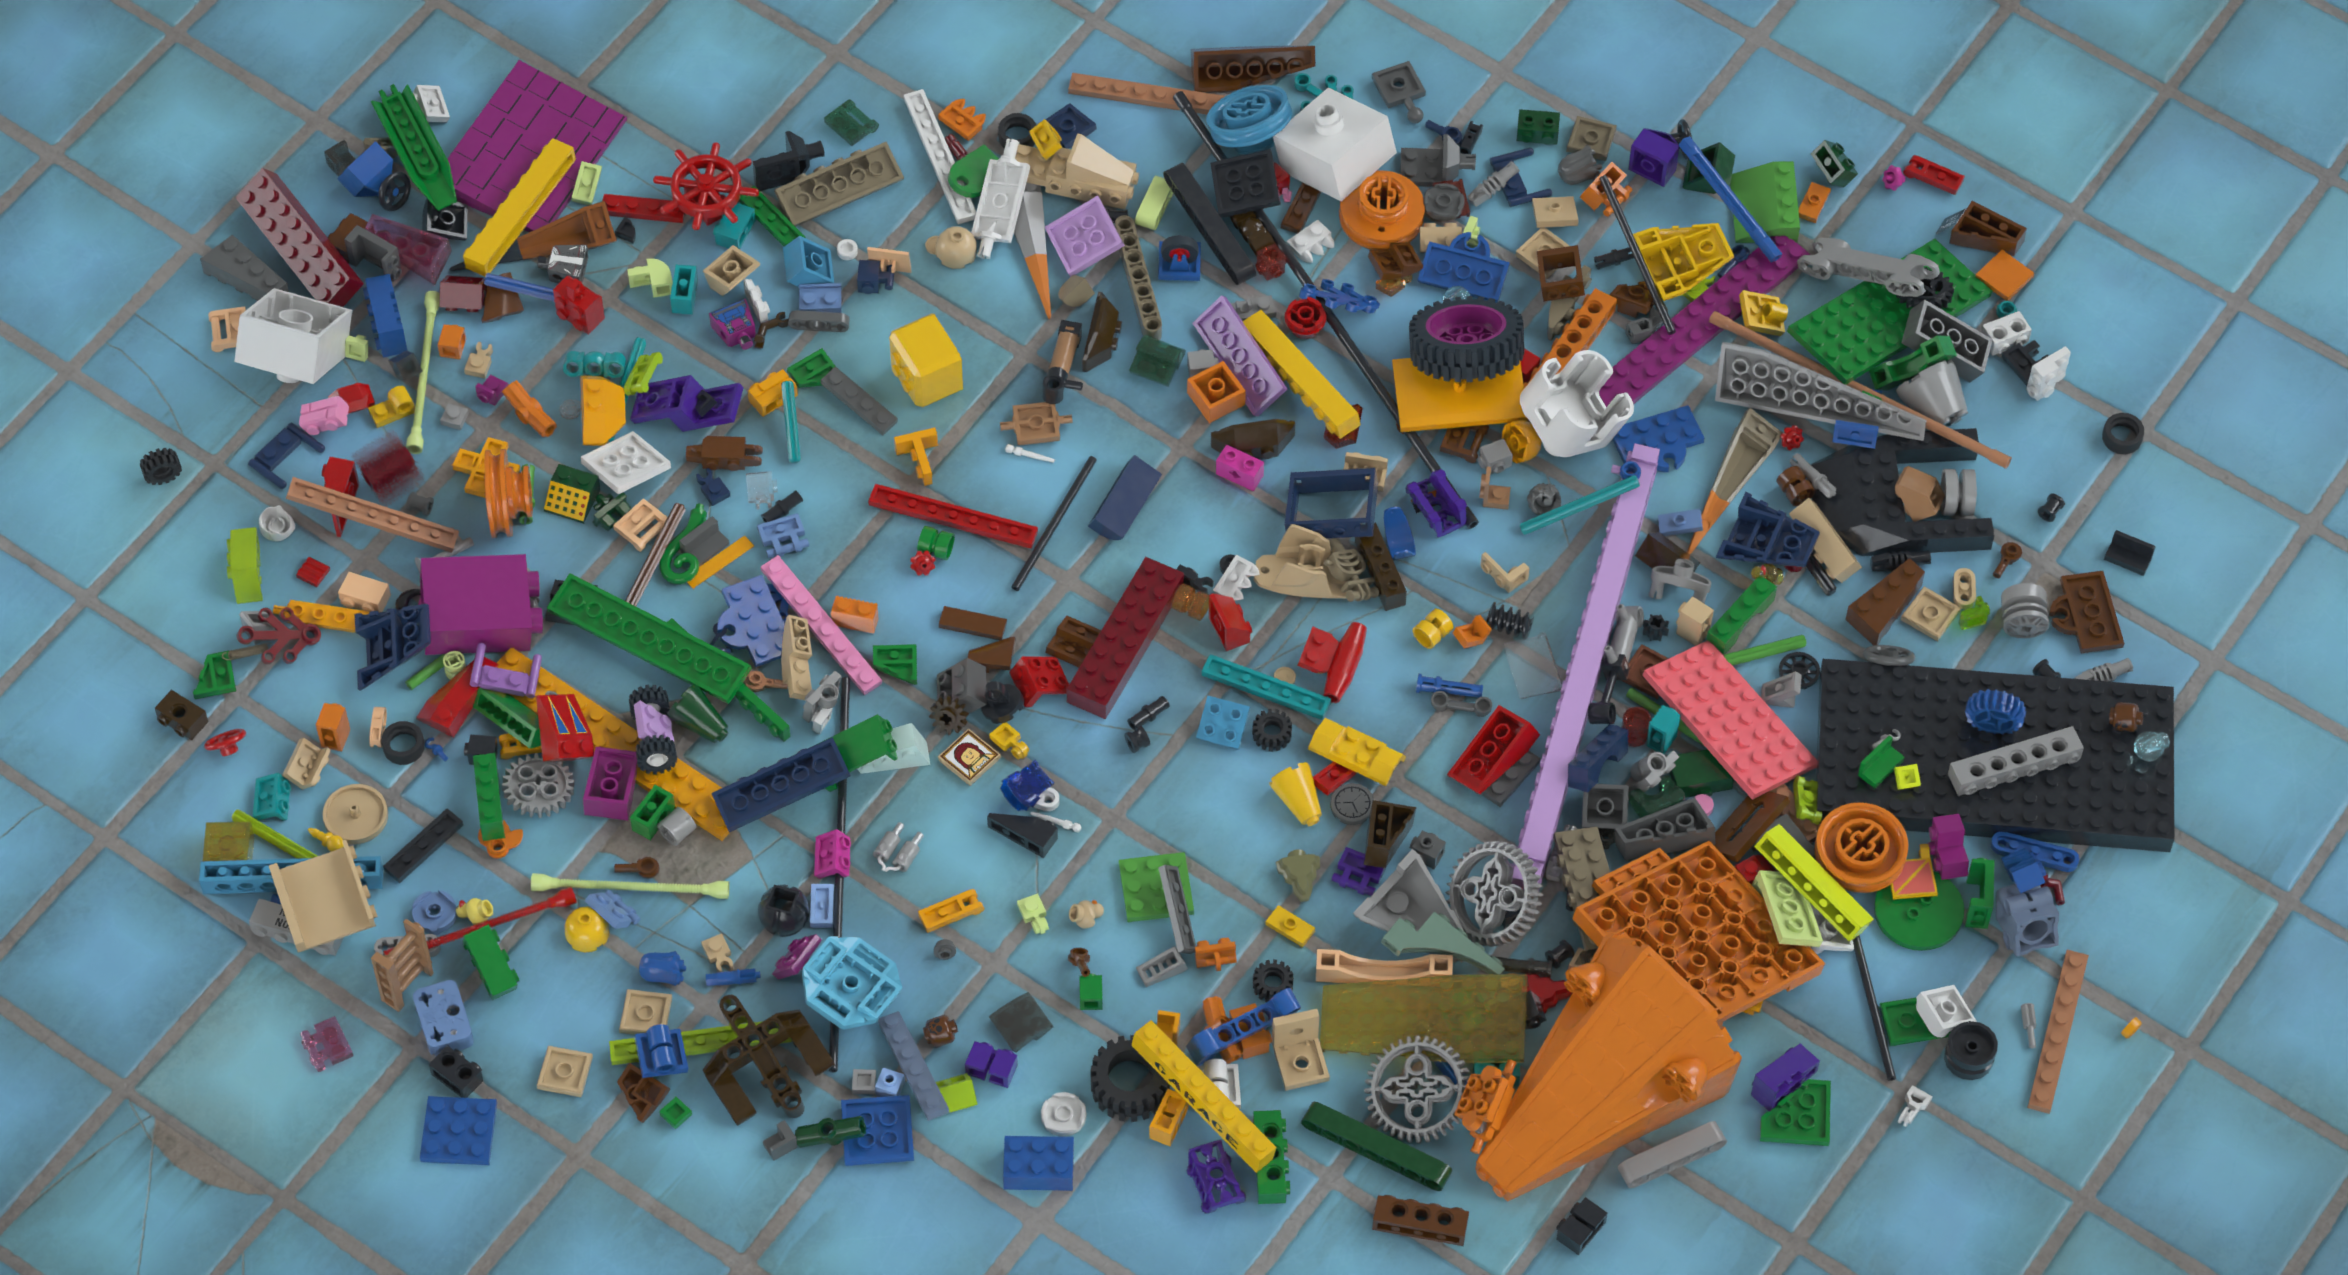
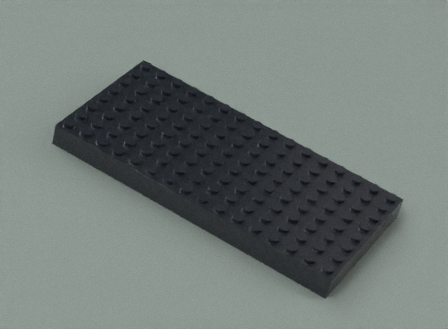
[1816,658,2175,852]

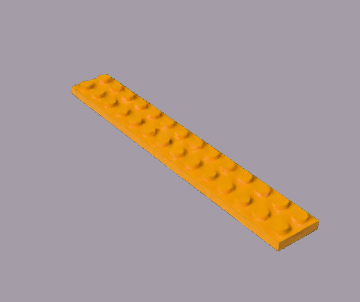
[497,648,729,841]

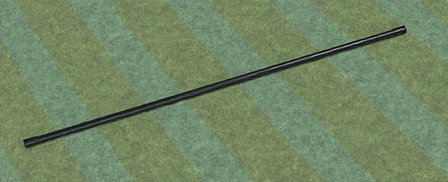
[1173,91,1479,529]

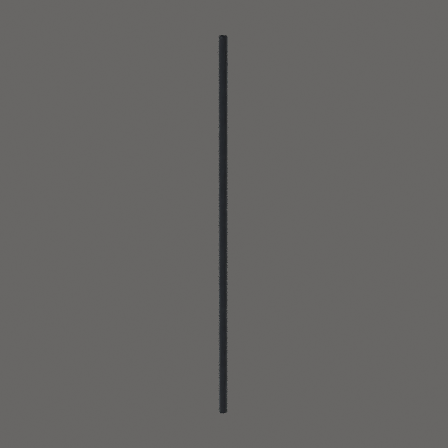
[829,677,850,1072]

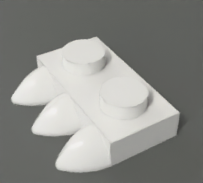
[1286,220,1334,263]
[743,279,770,324]
[1213,555,1260,601]

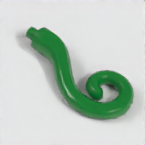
[659,503,707,585]

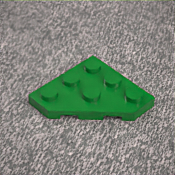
[1760,1079,1831,1146]

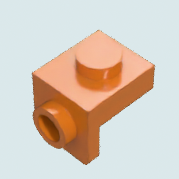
[1452,615,1491,649]

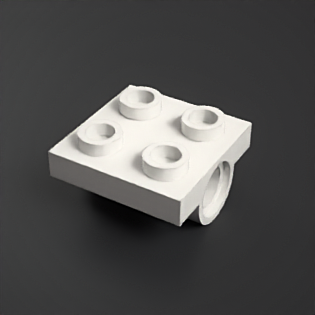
[1197,1059,1241,1109]

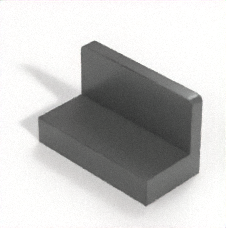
[679,516,730,567]

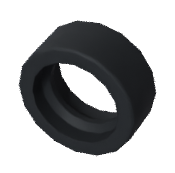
[998,113,1036,149]
[2102,413,2144,455]
[381,721,424,765]

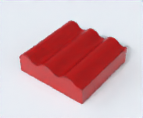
[296,557,330,587]

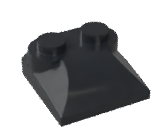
[422,198,468,242]

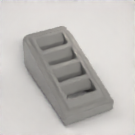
[1136,946,1188,987]

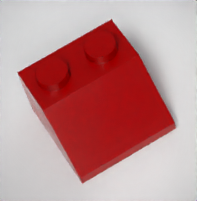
[1209,593,1252,652]

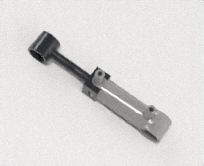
[1588,604,1644,724]

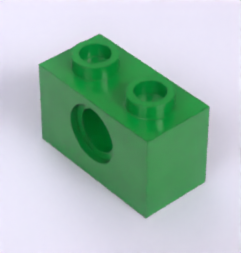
[630,785,675,841]

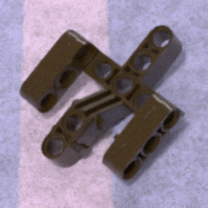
[702,995,835,1126]

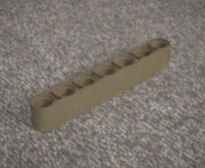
[1115,216,1162,343]

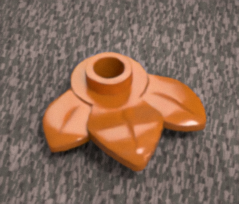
[478,820,523,859]

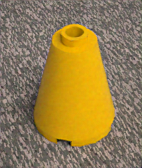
[1269,762,1322,827]

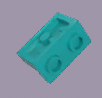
[252,773,291,821]

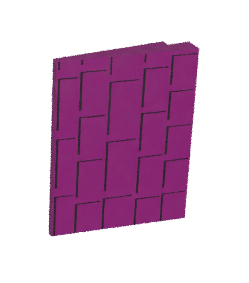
[448,60,627,232]

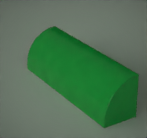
[473,688,541,748]

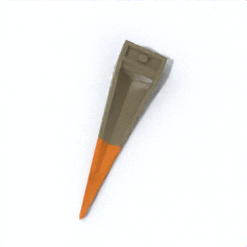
[1687,408,1783,554]

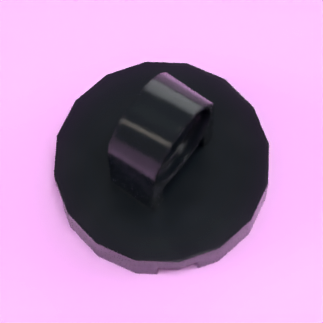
[981,681,1024,724]

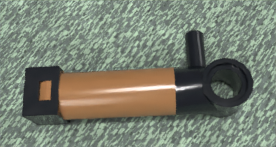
[1043,320,1083,404]

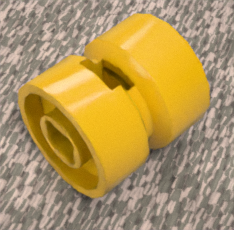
[1412,608,1454,649]

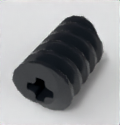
[1486,602,1534,640]

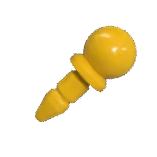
[308,828,344,852]

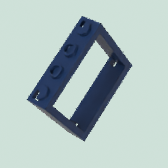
[1284,468,1378,539]

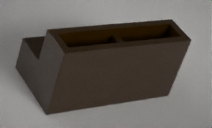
[1635,532,1700,572]

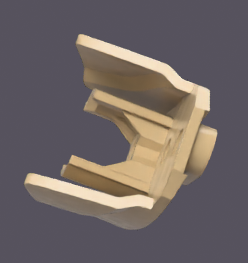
[1254,524,1347,598]

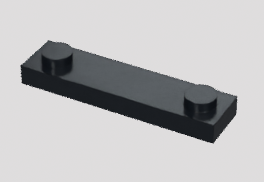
[383,808,463,883]

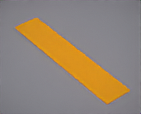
[687,536,754,588]

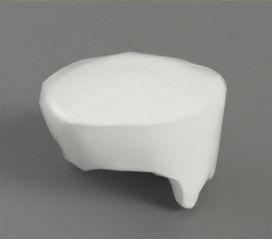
[259,505,296,542]

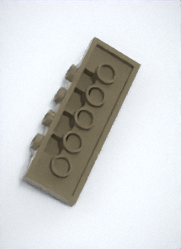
[774,142,904,227]
[1553,827,1610,954]

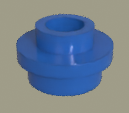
[1620,461,1641,480]

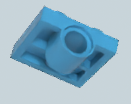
[1196,695,1251,749]

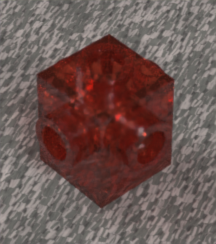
[1255,244,1287,281]

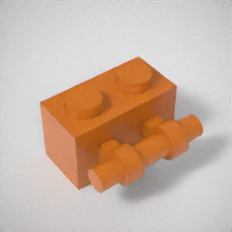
[1580,162,1632,217]

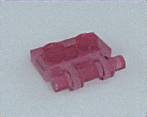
[300,1016,353,1072]

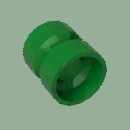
[917,526,955,560]

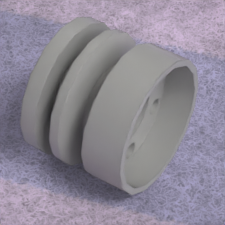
[2001,583,2049,638]

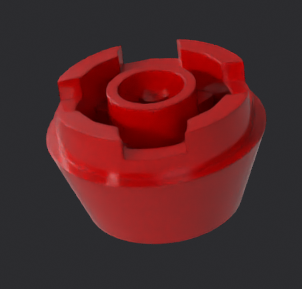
[1284,297,1326,339]

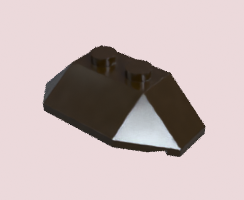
[1082,292,1122,372]
[1210,419,1295,459]

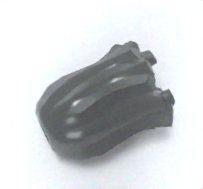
[1558,145,1602,185]

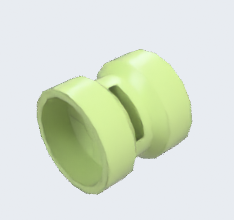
[443,651,466,680]

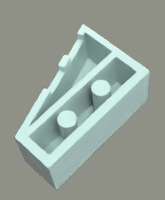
[858,723,930,774]

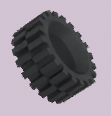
[1091,1035,1171,1122]

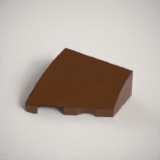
[968,637,1015,673]
[617,1063,671,1123]

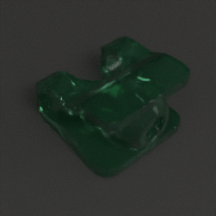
[1629,775,1685,818]

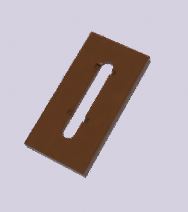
[1714,792,1790,862]

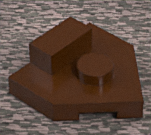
[1610,281,1655,318]

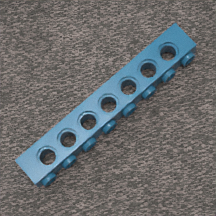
[199,856,384,894]

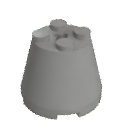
[1896,359,1968,425]

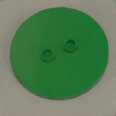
[1874,871,1965,951]

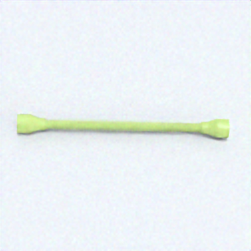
[406,291,440,454]
[531,873,729,899]

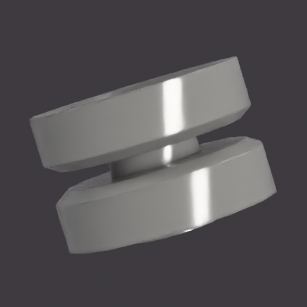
[1940,469,1977,516]

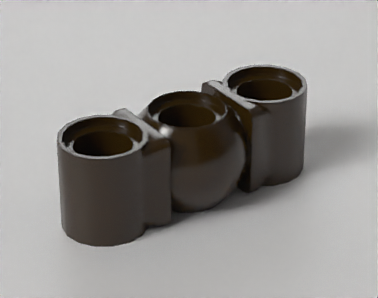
[1229,211,1276,257]

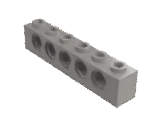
[1948,726,2084,796]

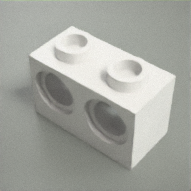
[1981,311,2032,356]

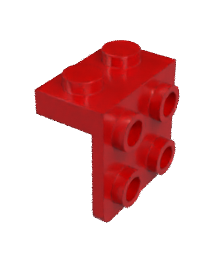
[1009,656,1069,707]

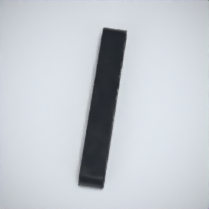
[1163,163,1256,285]

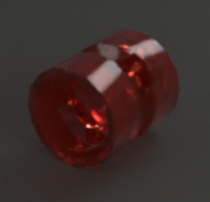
[1621,707,1651,747]

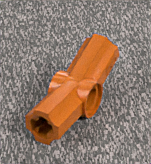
[502,380,557,437]
[1203,996,1243,1064]

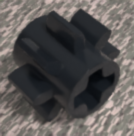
[1643,614,1669,641]

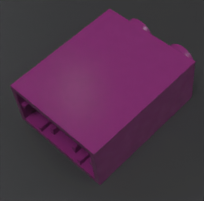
[420,554,543,655]

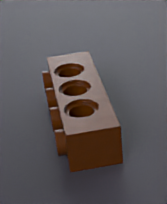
[1372,1195,1469,1246]

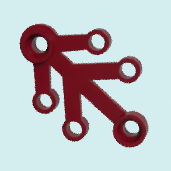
[236,607,321,664]

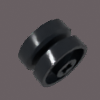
[1944,1021,1998,1080]

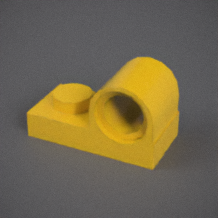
[1029,119,1062,160]
[368,386,415,428]

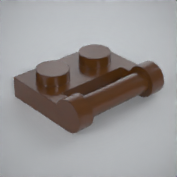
[1440,425,1490,463]

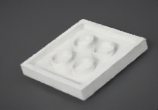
[581,431,671,494]

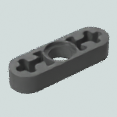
[788,310,850,332]

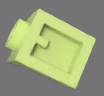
[1463,216,1480,248]

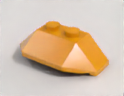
[580,376,626,446]

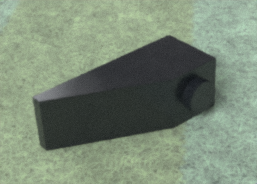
[987,813,1058,858]

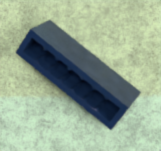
[1088,455,1162,540]

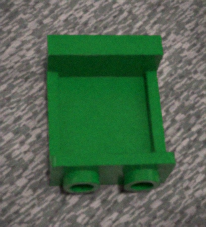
[1965,858,1995,929]

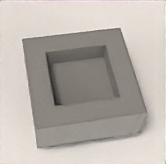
[440,403,469,430]
[852,1069,876,1094]

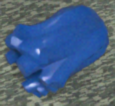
[639,951,687,986]

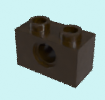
[155,689,209,740]

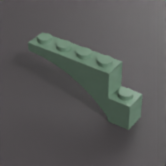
[1381,911,1505,980]

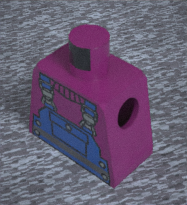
[709,298,756,350]

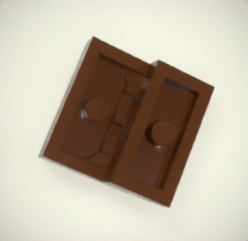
[1368,242,1423,280]
[1045,616,1101,667]

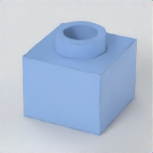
[875,1068,905,1097]

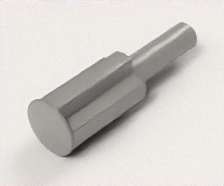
[2021,1003,2037,1049]

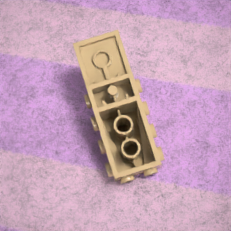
[1015,134,1139,210]

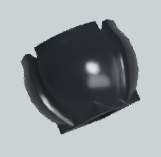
[758,884,809,937]

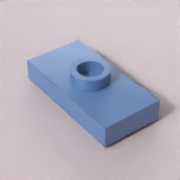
[1658,509,1703,536]

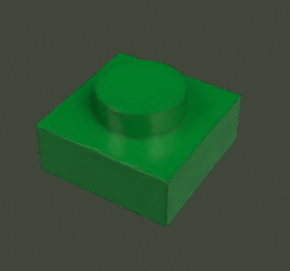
[659,1097,692,1129]

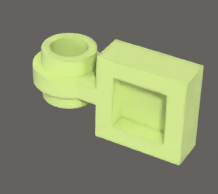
[1017,893,1049,935]

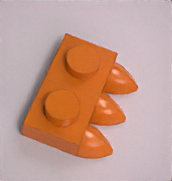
[938,99,986,141]

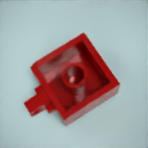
[553,276,605,335]

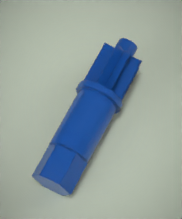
[706,968,761,986]

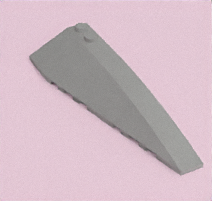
[1715,342,1927,441]

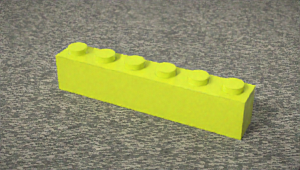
[1754,824,1874,942]

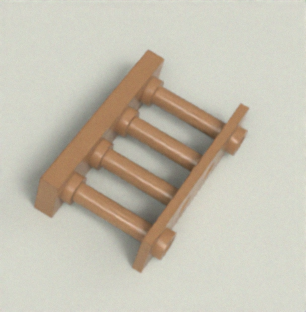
[371,919,434,1012]

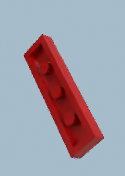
[602,194,685,223]

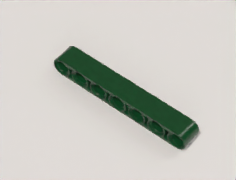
[1301,1101,1452,1191]

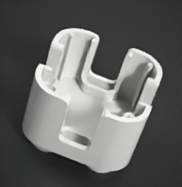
[1520,350,1634,457]

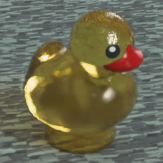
[1751,564,1783,585]

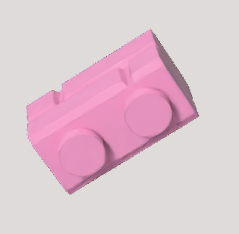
[299,396,349,435]

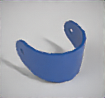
[1383,507,1416,561]

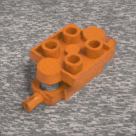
[1454,1059,1517,1154]

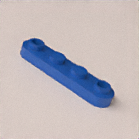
[1991,832,2080,872]

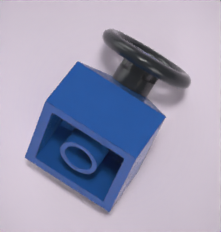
[337,141,411,211]

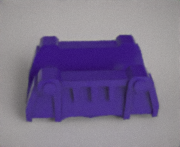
[1405,469,1467,538]
[1186,1140,1246,1214]

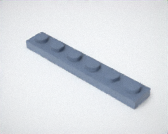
[878,1011,949,1121]

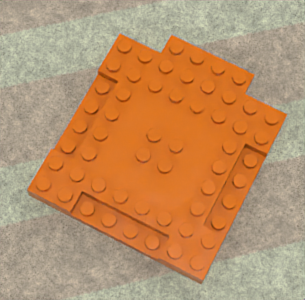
[1572,841,1825,1027]

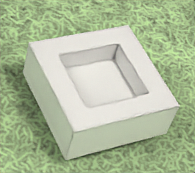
[811,708,833,735]

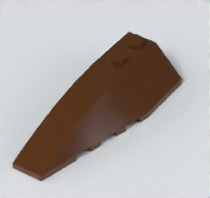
[1191,46,1316,92]

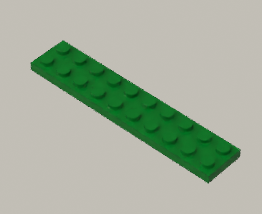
[547,573,752,704]

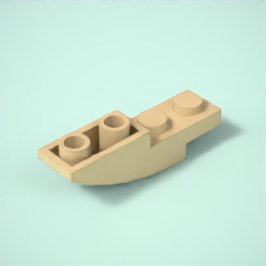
[781,615,812,701]

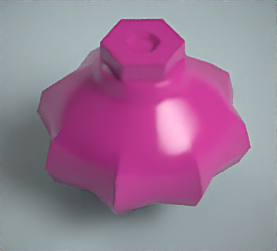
[1882,165,1905,191]

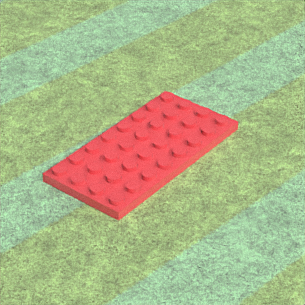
[1642,640,1818,800]

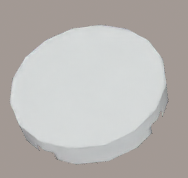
[1041,1092,1087,1137]

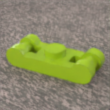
[624,352,663,396]
[1793,775,1822,825]

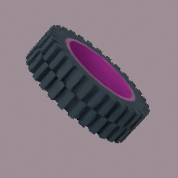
[1409,296,1525,382]

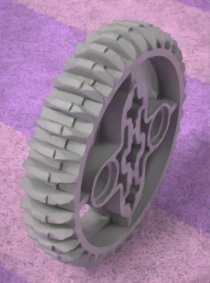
[1445,841,1543,947]
[1364,1036,1470,1143]

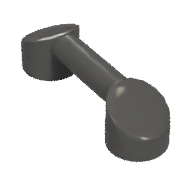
[1431,691,1492,717]

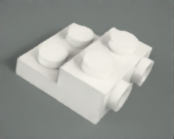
[2027,346,2071,401]

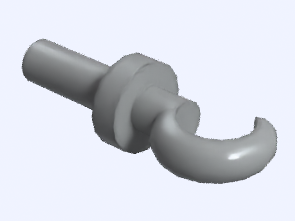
[1872,729,1901,749]

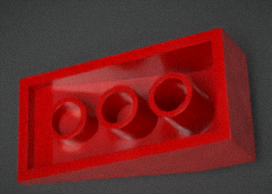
[1447,705,1540,795]

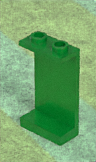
[818,714,898,792]

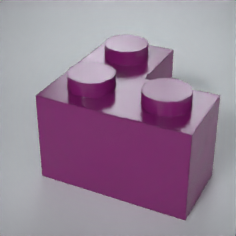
[1928,814,1969,880]

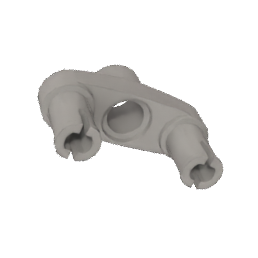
[1649,559,1711,604]

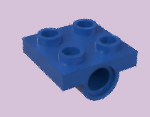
[634,1024,688,1078]

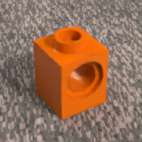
[438,324,466,360]

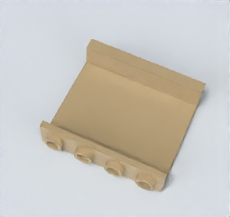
[269,839,378,953]

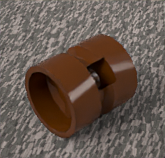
[1776,466,1816,507]

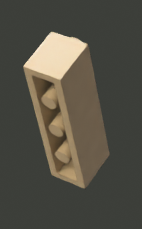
[1789,498,1862,583]

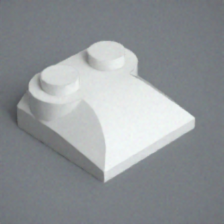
[1809,905,1854,954]
[1916,985,1977,1038]

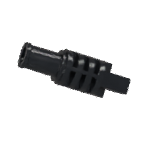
[1870,550,1931,572]

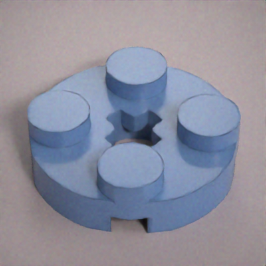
[412,890,458,935]

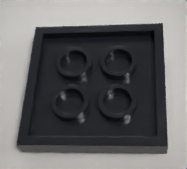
[1210,149,1281,218]

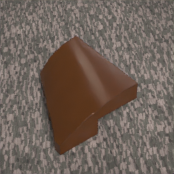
[481,272,524,323]

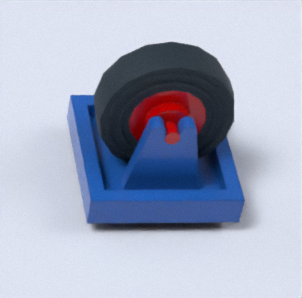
[1158,235,1201,281]

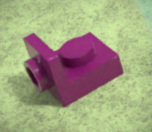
[475,374,508,406]

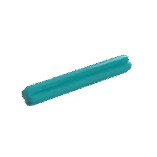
[781,381,801,463]

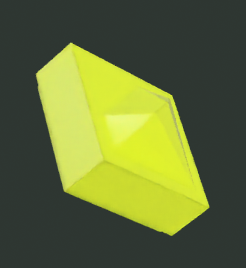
[1894,764,1921,790]

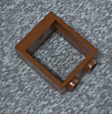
[1537,245,1585,302]

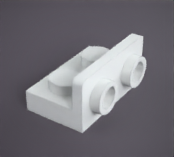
[413,85,450,122]

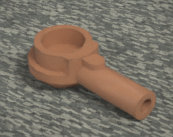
[744,671,788,692]

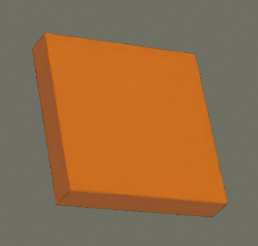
[1975,250,2035,301]

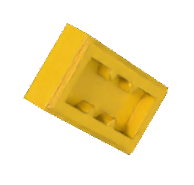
[1266,905,1315,948]

